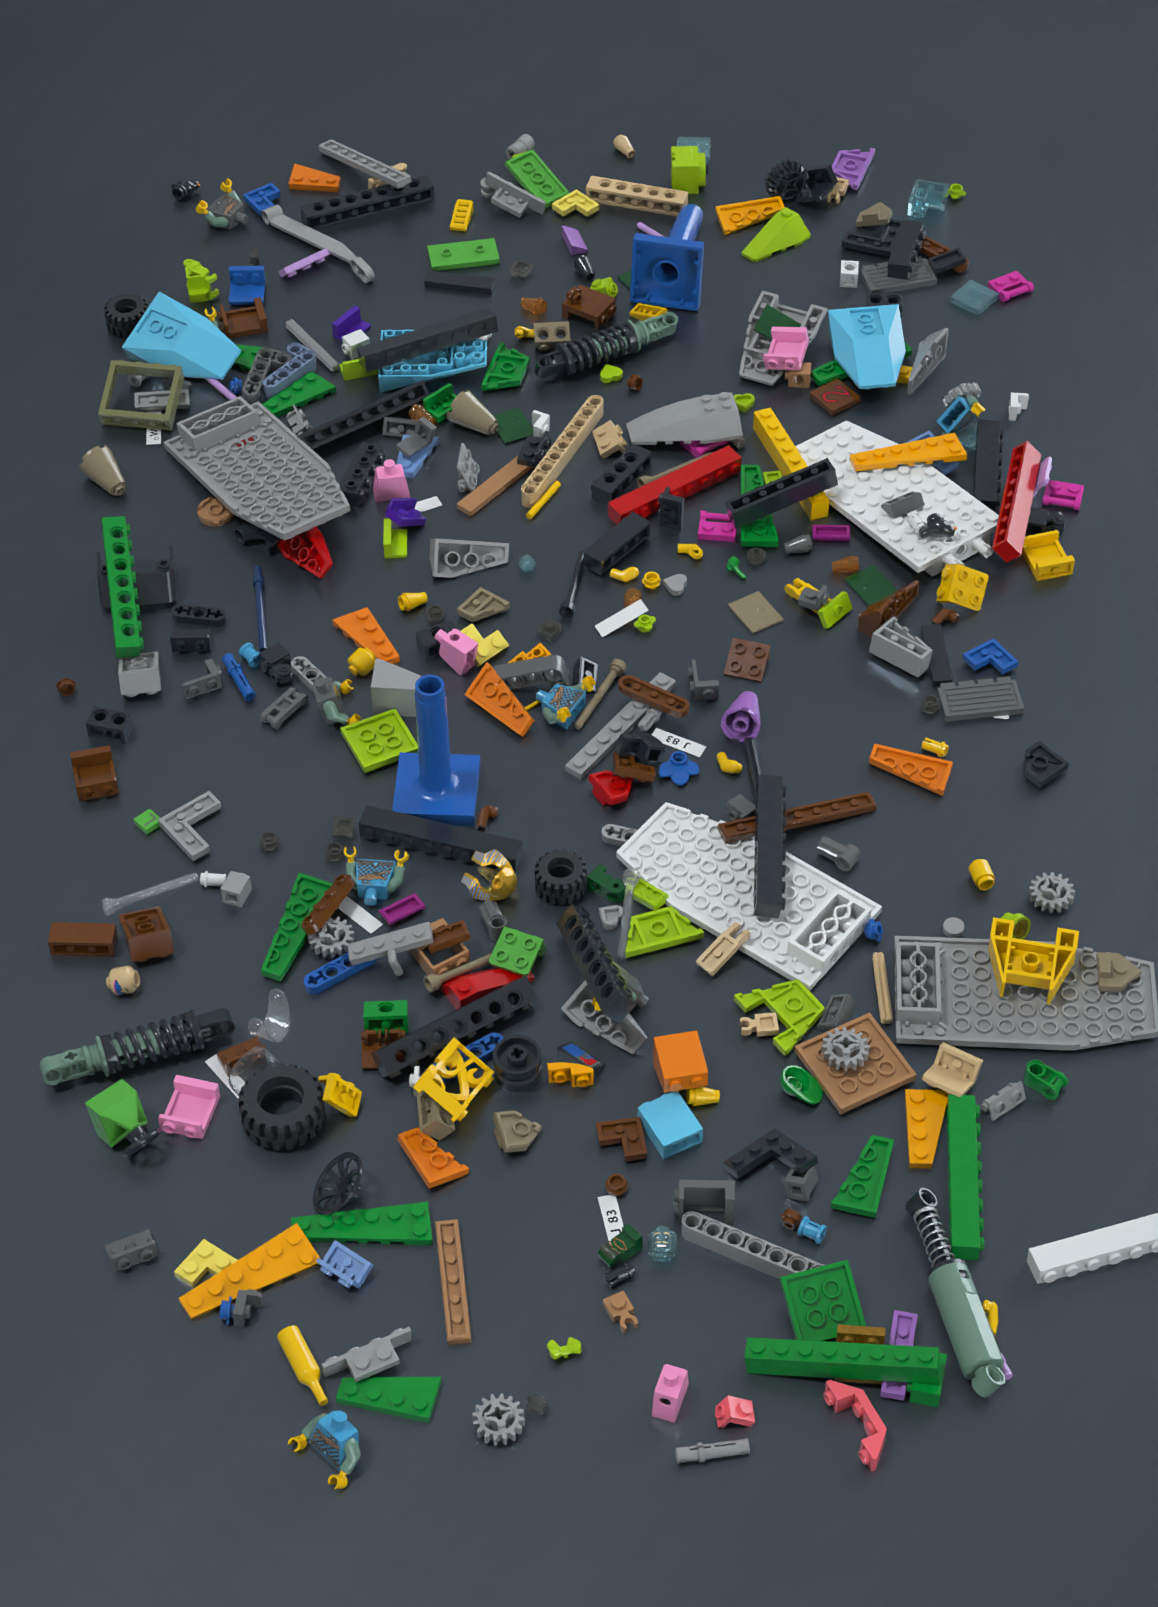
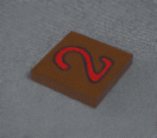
[809,378,860,416]

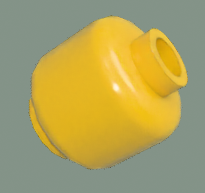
[347,647,377,676]

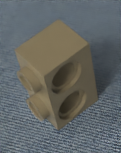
[533,321,570,351]
[417,1091,455,1141]

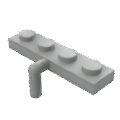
[348,922,434,976]

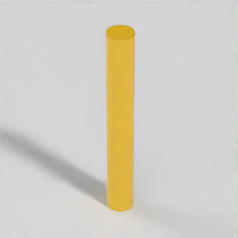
[526,481,561,519]

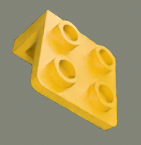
[936,563,989,611]

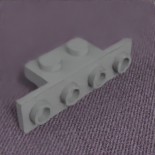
[485,172,546,218]
[322,1327,411,1382]

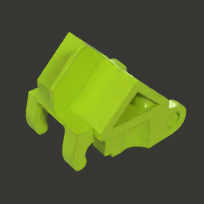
[183,259,219,303]

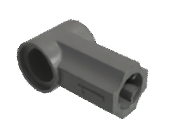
[817,836,861,871]
[479,900,507,942]

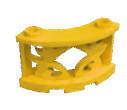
[413,1037,494,1122]

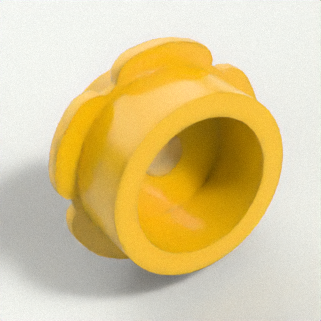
[642,572,661,589]

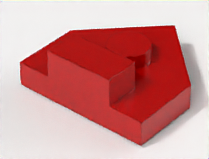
[588,770,633,806]

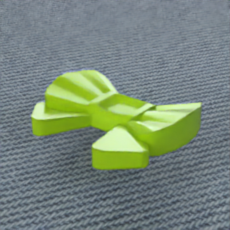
[547,1337,582,1359]

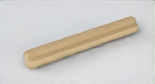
[872,952,893,1024]

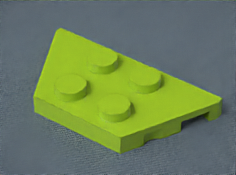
[625,906,704,958]

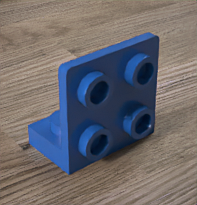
[229,266,266,305]

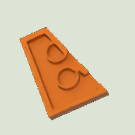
[288,164,341,192]
[397,1127,469,1188]

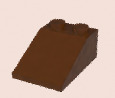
[118,906,174,962]

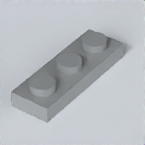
[134,389,190,412]

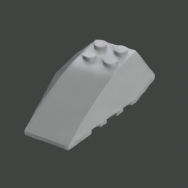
[739,290,828,386]
[626,392,743,445]

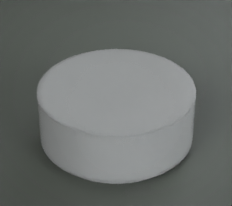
[943,917,964,938]

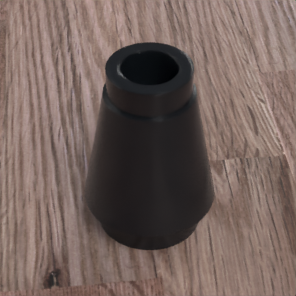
[574,255,595,280]

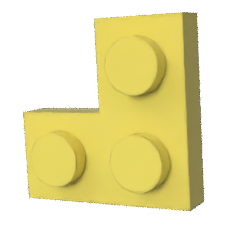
[552,189,599,217]
[461,624,509,667]
[174,1239,238,1287]

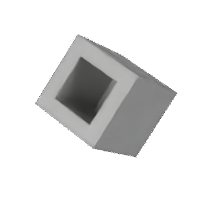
[220,871,252,908]

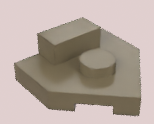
[856,202,893,227]
[1096,952,1142,992]
[493,1110,542,1153]

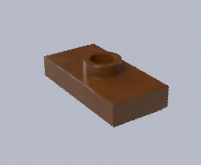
[428,920,471,953]

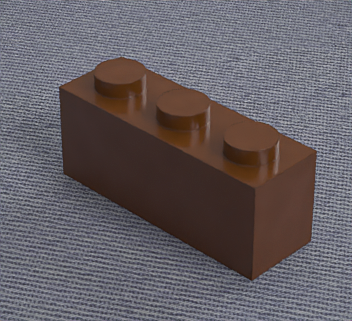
[48,922,118,957]

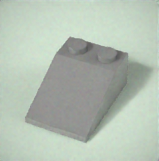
[118,652,161,697]

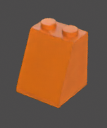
[653,1031,708,1093]

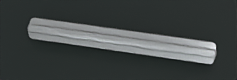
[286,319,339,372]

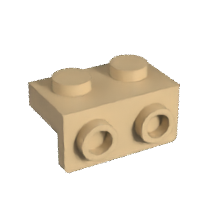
[592,420,627,459]

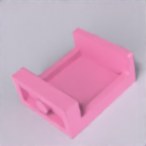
[763,327,809,370]
[158,1075,220,1139]

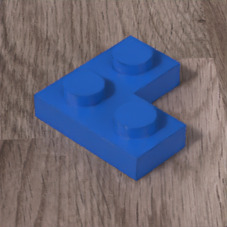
[243,183,281,216]
[962,638,1018,675]

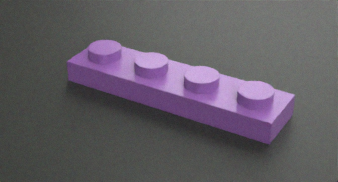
[880,1310,918,1401]

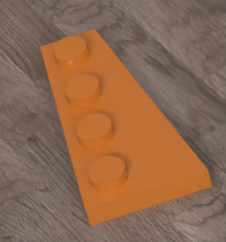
[332,607,400,664]
[464,662,535,737]
[869,743,953,796]

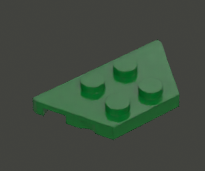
[481,342,530,391]

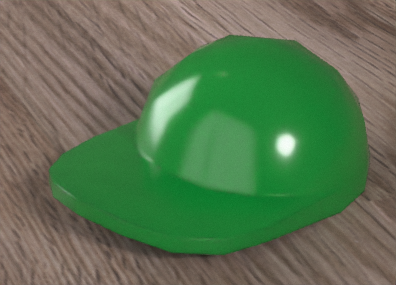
[780,1065,822,1104]

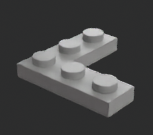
[158,791,221,861]

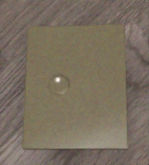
[728,591,784,634]

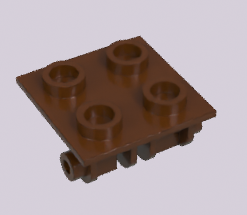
[723,638,771,682]
[361,1028,406,1069]

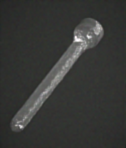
[617,869,640,960]
[101,873,199,916]

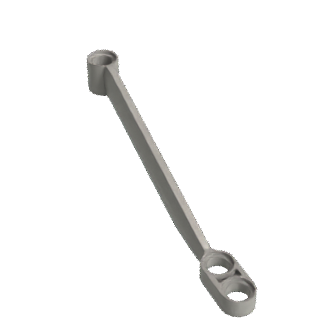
[262,205,375,283]

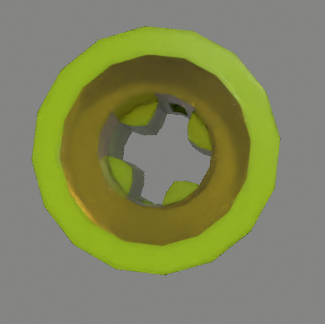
[1001,912,1031,940]

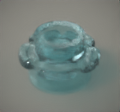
[519,554,536,572]

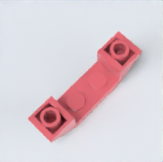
[823,1380,887,1472]

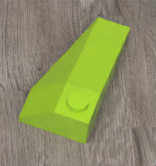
[741,207,811,262]

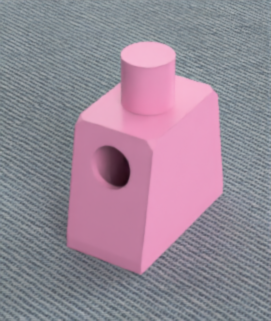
[373,459,410,502]
[434,629,478,676]
[652,1364,689,1423]

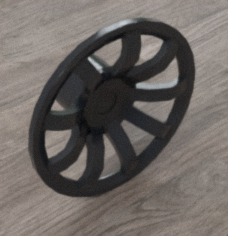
[313,1152,362,1215]

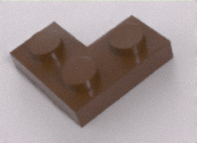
[612,750,656,782]
[596,1117,647,1161]

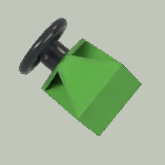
[85,1079,161,1157]

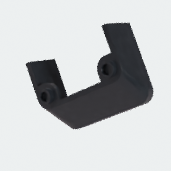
[97,546,178,613]

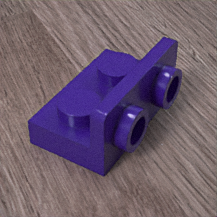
[385,498,426,526]

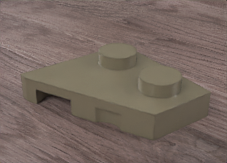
[457,587,510,622]

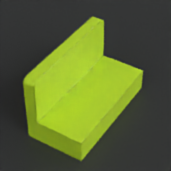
[340,359,379,381]
[383,519,407,558]

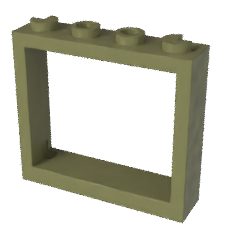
[98,360,184,431]

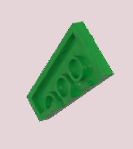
[831,1135,894,1218]
[336,1377,442,1423]

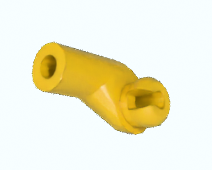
[514,326,534,338]
[678,544,703,559]
[610,567,639,582]
[716,752,742,774]
[982,1300,998,1336]

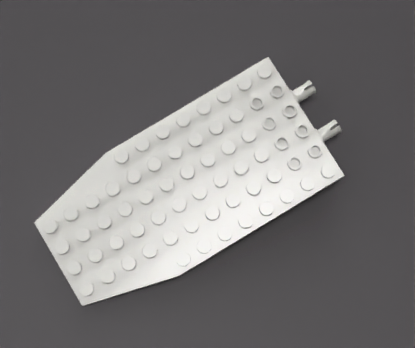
[795,421,999,577]

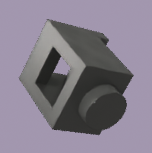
[725,794,755,821]
[783,1166,818,1202]

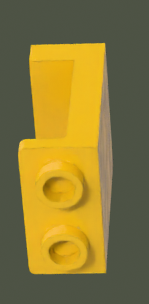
[1022,530,1075,581]

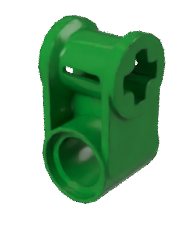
[1023,1060,1068,1100]

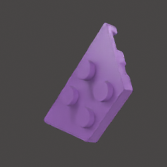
[832,148,875,190]

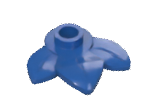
[659,751,699,786]

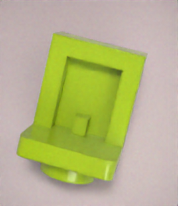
[590,277,619,298]

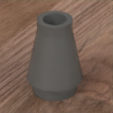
[784,534,813,554]

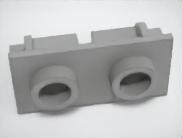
[286,405,313,435]
[981,1081,1026,1121]

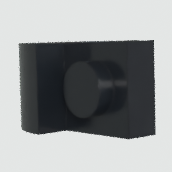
[615,731,666,765]

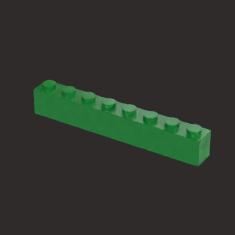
[946,1094,984,1260]
[745,1337,941,1384]

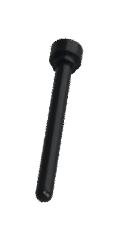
[559,551,584,618]

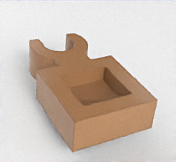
[602,1291,638,1334]

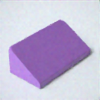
[562,226,588,255]

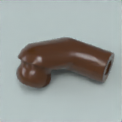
[930,608,959,625]
[476,805,498,829]

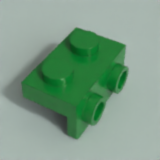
[423,383,457,423]

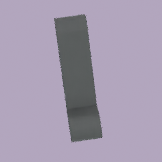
[242,347,291,405]
[493,655,570,690]

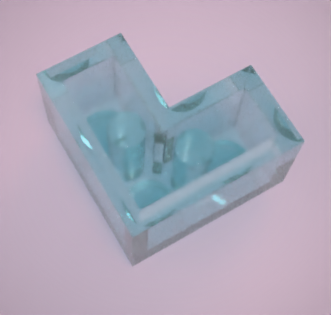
[908,179,949,218]

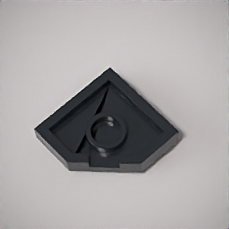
[1025,741,1069,788]

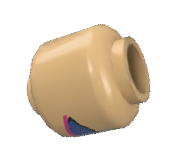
[106,966,140,995]

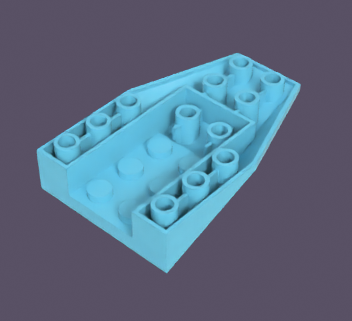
[122,292,241,380]
[828,304,906,389]
[379,329,487,393]

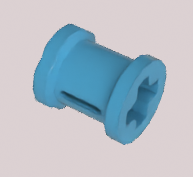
[238,643,260,668]
[797,1216,827,1244]

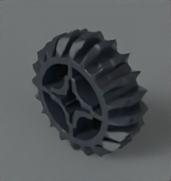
[764,159,809,201]

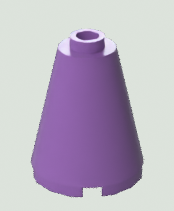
[721,691,761,742]

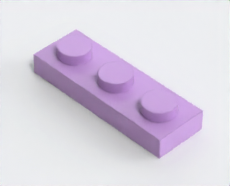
[278,248,329,278]

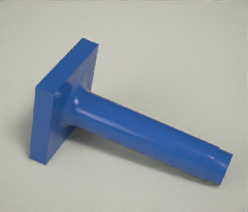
[630,204,704,311]
[392,675,481,827]

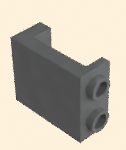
[674,1179,735,1225]

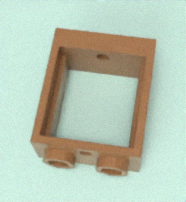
[408,918,470,975]

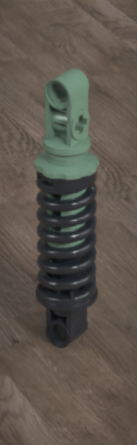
[535,312,678,378]
[39,1008,235,1085]

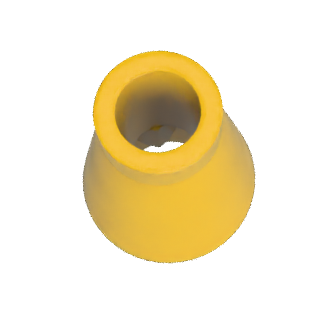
[398,592,428,612]
[686,1087,720,1106]

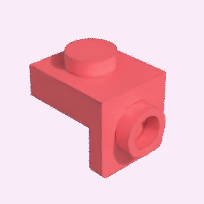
[715,1395,755,1428]

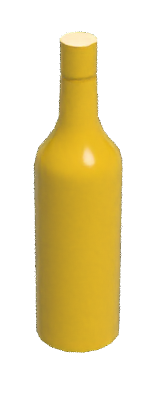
[277,1325,328,1406]

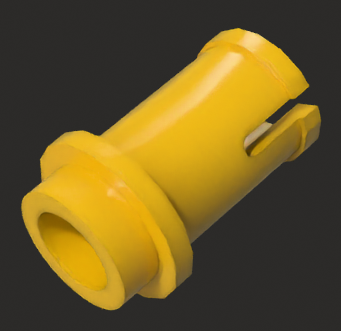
[922,737,949,757]

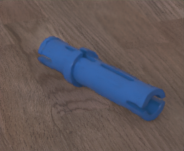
[222,653,256,701]

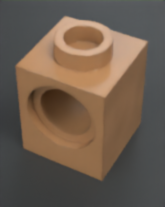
[785,362,811,388]

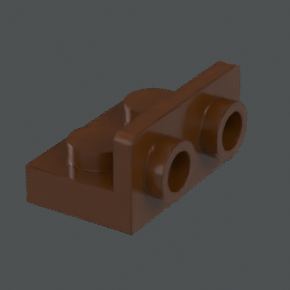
[216,1037,268,1077]

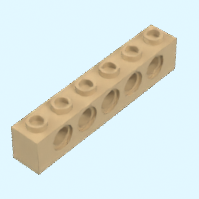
[586,176,688,216]

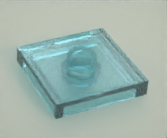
[677,137,711,162]
[950,280,999,315]

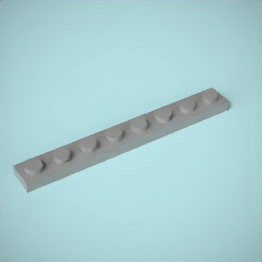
[318,139,411,188]
[565,672,676,780]

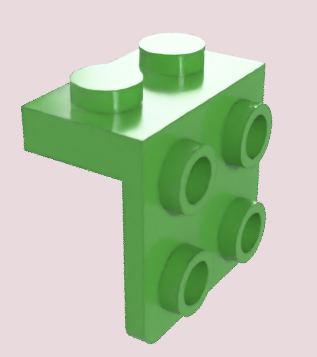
[489,926,546,976]

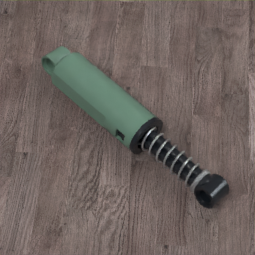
[905,1188,1005,1398]

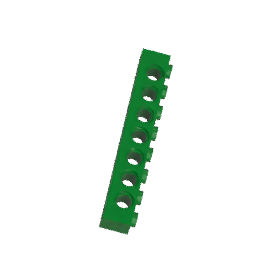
[102,516,143,658]

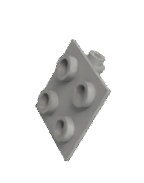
[457,443,479,492]

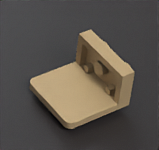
[922,1042,983,1097]

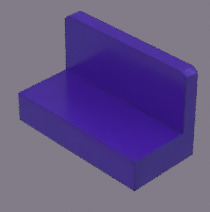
[332,306,371,342]

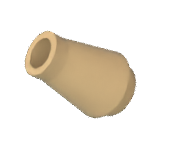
[613,135,636,158]

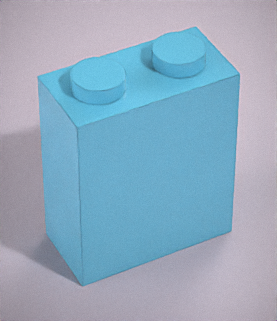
[638,1091,703,1159]

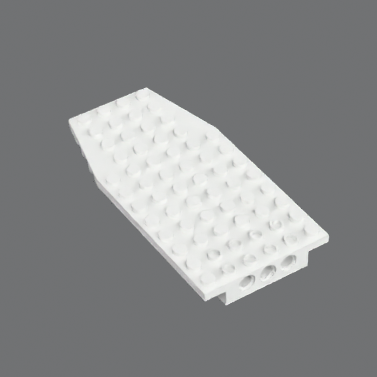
[616,802,882,991]

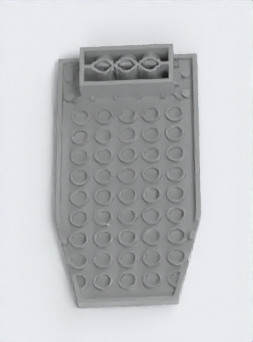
[163,396,350,540]
[894,936,1158,1051]

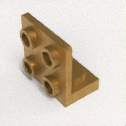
[835,1325,885,1384]

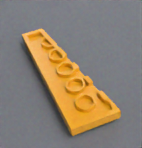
[849,433,967,472]
[178,1223,321,1319]

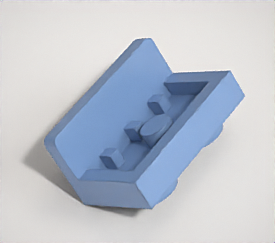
[316,1240,374,1289]

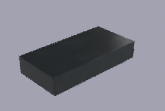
[927,247,966,274]

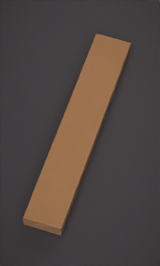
[457,456,533,516]
[435,1219,471,1345]

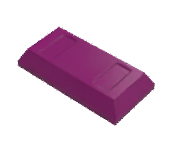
[812,525,850,541]
[379,893,426,926]

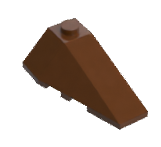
[857,580,919,637]

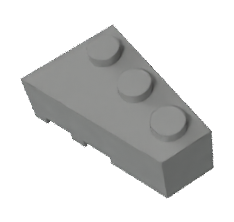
[869,616,933,677]

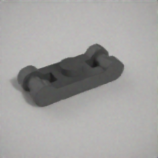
[260,687,309,729]

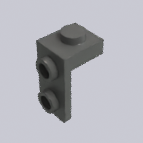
[396,416,437,457]
[182,658,222,699]
[688,659,719,701]

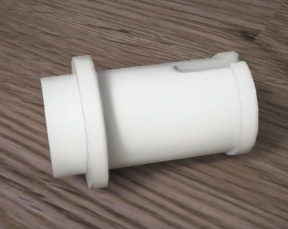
[906,513,927,535]
[200,871,227,888]

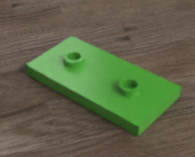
[505,149,569,209]
[427,238,500,271]

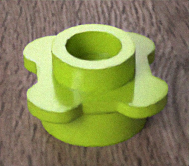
[946,184,966,199]
[634,614,656,632]

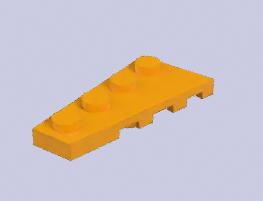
[715,196,784,235]
[905,1089,948,1169]

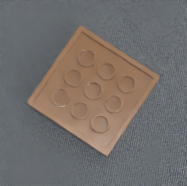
[794,1012,917,1114]

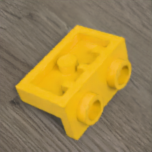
[318,1073,362,1117]

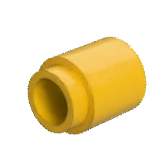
[968,859,995,891]

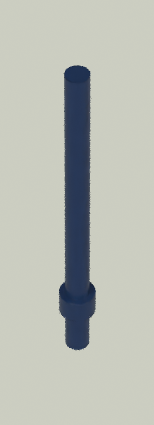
[253,566,267,652]

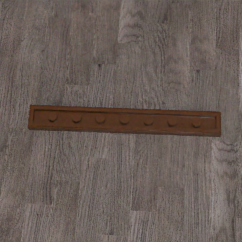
[717,792,877,843]

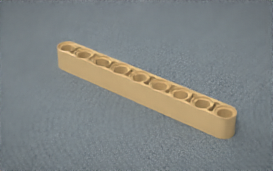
[521,395,603,508]

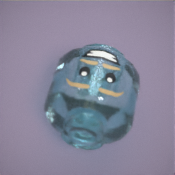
[647,1226,678,1262]

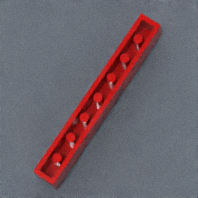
[992,441,1041,563]
[608,445,742,525]

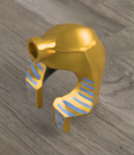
[461,849,517,901]

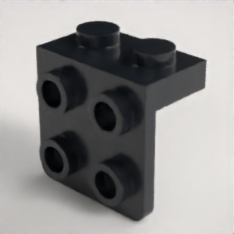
[795,164,838,203]

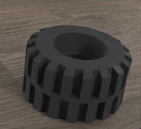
[104,293,148,338]
[534,849,587,905]

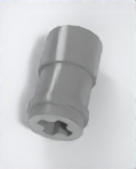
[506,134,535,160]

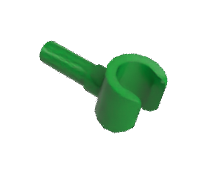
[726,556,747,580]

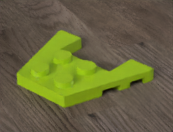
[734,979,825,1056]

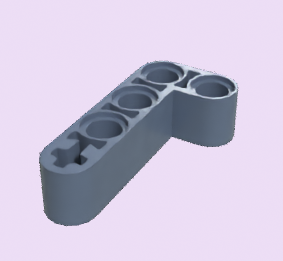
[262,343,317,400]

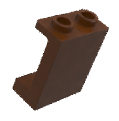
[562,285,617,330]
[217,297,268,339]
[70,745,119,801]

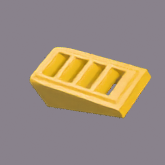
[450,199,474,232]
[629,303,667,321]

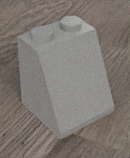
[371,659,421,717]

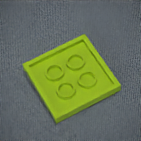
[340,708,418,773]

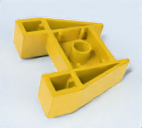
[988,917,1079,1005]

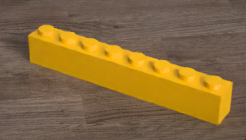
[753,407,829,521]

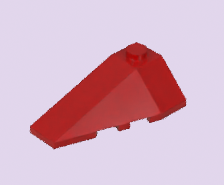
[277,526,333,578]
[440,968,535,1010]

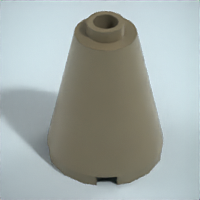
[447,389,498,435]
[79,445,126,496]

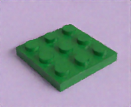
[779,1260,866,1341]

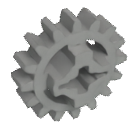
[942,382,982,410]
[1028,872,1075,913]
[308,916,355,958]
[821,1027,870,1072]
[472,1393,525,1446]

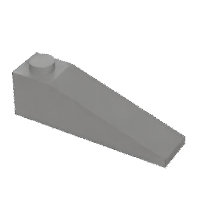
[907,328,949,395]
[430,539,509,578]
[561,980,648,1054]

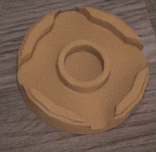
[197,497,234,526]

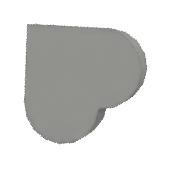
[663,574,687,596]
[599,905,624,930]

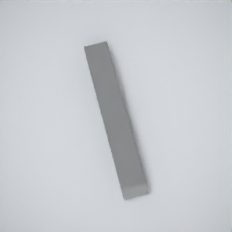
[681,1211,824,1279]

